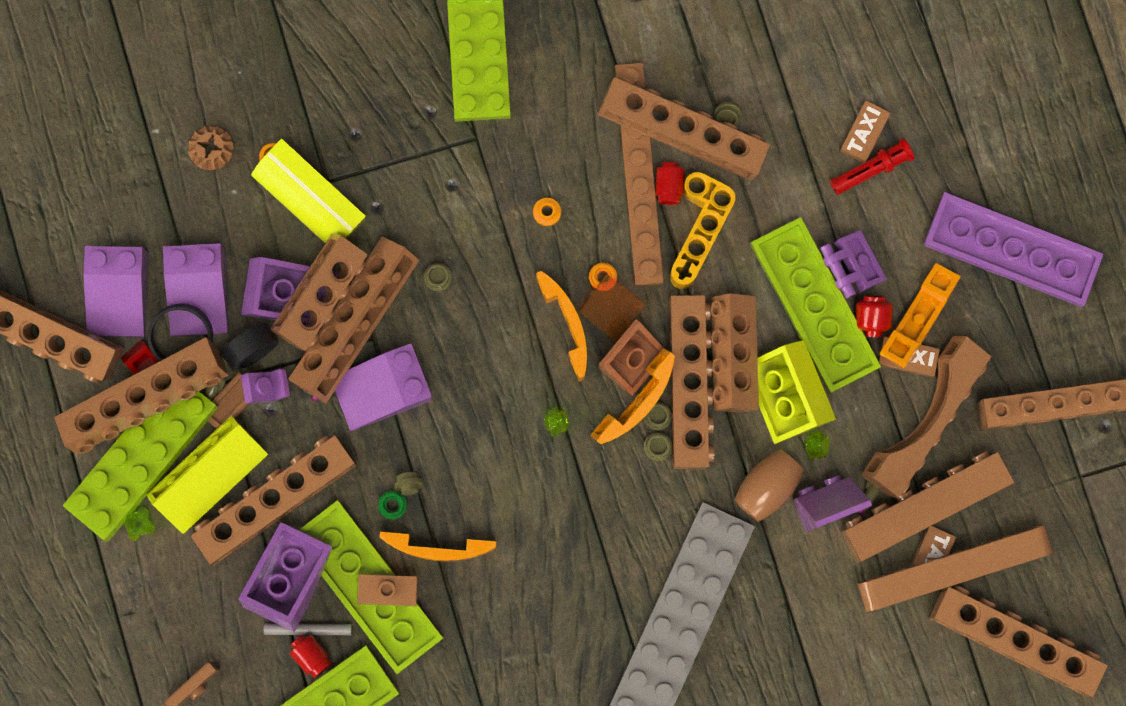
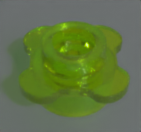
[545,407,567,437]
[806,431,830,460]
[124,508,155,541]

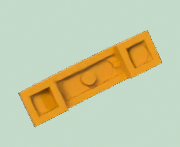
[879,263,961,368]
[536,271,587,381]
[590,348,675,444]
[380,532,497,561]

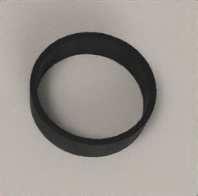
[148,304,213,361]

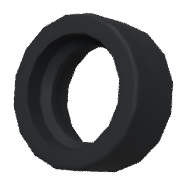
[221,323,278,371]

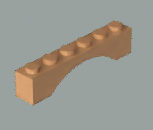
[861,336,991,498]

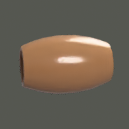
[734,449,804,522]

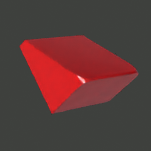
[121,340,160,374]

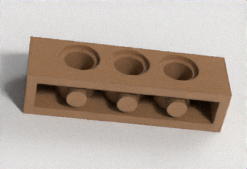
[270,234,368,351]
[711,293,759,412]

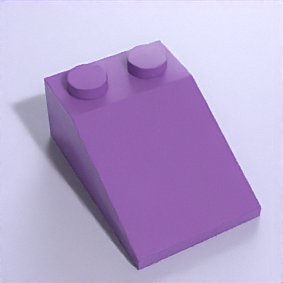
[163,243,229,337]
[84,246,149,337]
[241,257,340,327]
[335,344,432,432]
[793,475,872,532]
[238,522,332,632]

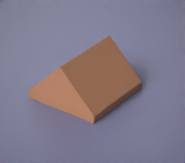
[598,320,665,396]

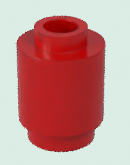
[655,162,685,205]
[289,634,332,679]

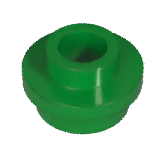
[378,491,407,520]

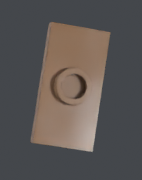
[357,574,418,606]
[165,662,220,706]

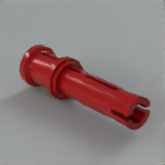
[830,138,915,196]

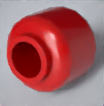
[855,295,893,337]

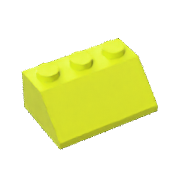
[757,340,836,444]

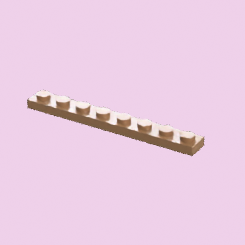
[615,63,664,287]

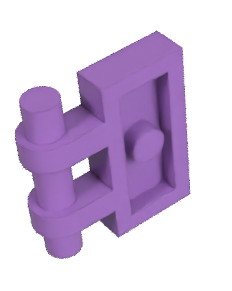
[820,230,887,299]

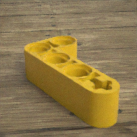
[670,172,736,289]

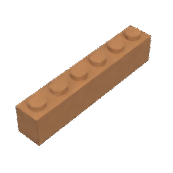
[841,451,1014,563]

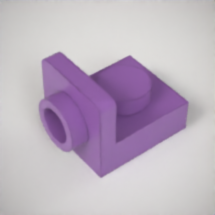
[241,369,290,404]

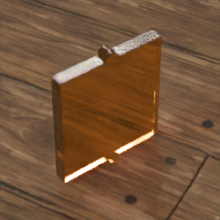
[578,275,645,342]

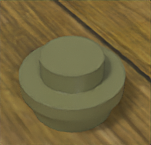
[714,102,742,126]
[423,263,452,292]
[643,402,672,431]
[644,433,672,461]
[394,472,423,496]

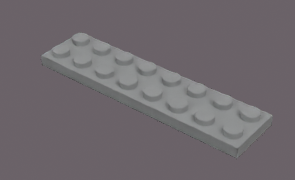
[609,502,755,706]

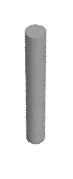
[264,623,352,636]

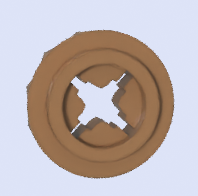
[188,126,234,170]

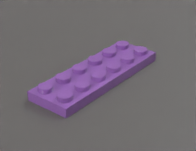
[923,192,1103,307]

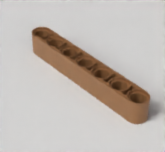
[857,525,1053,612]

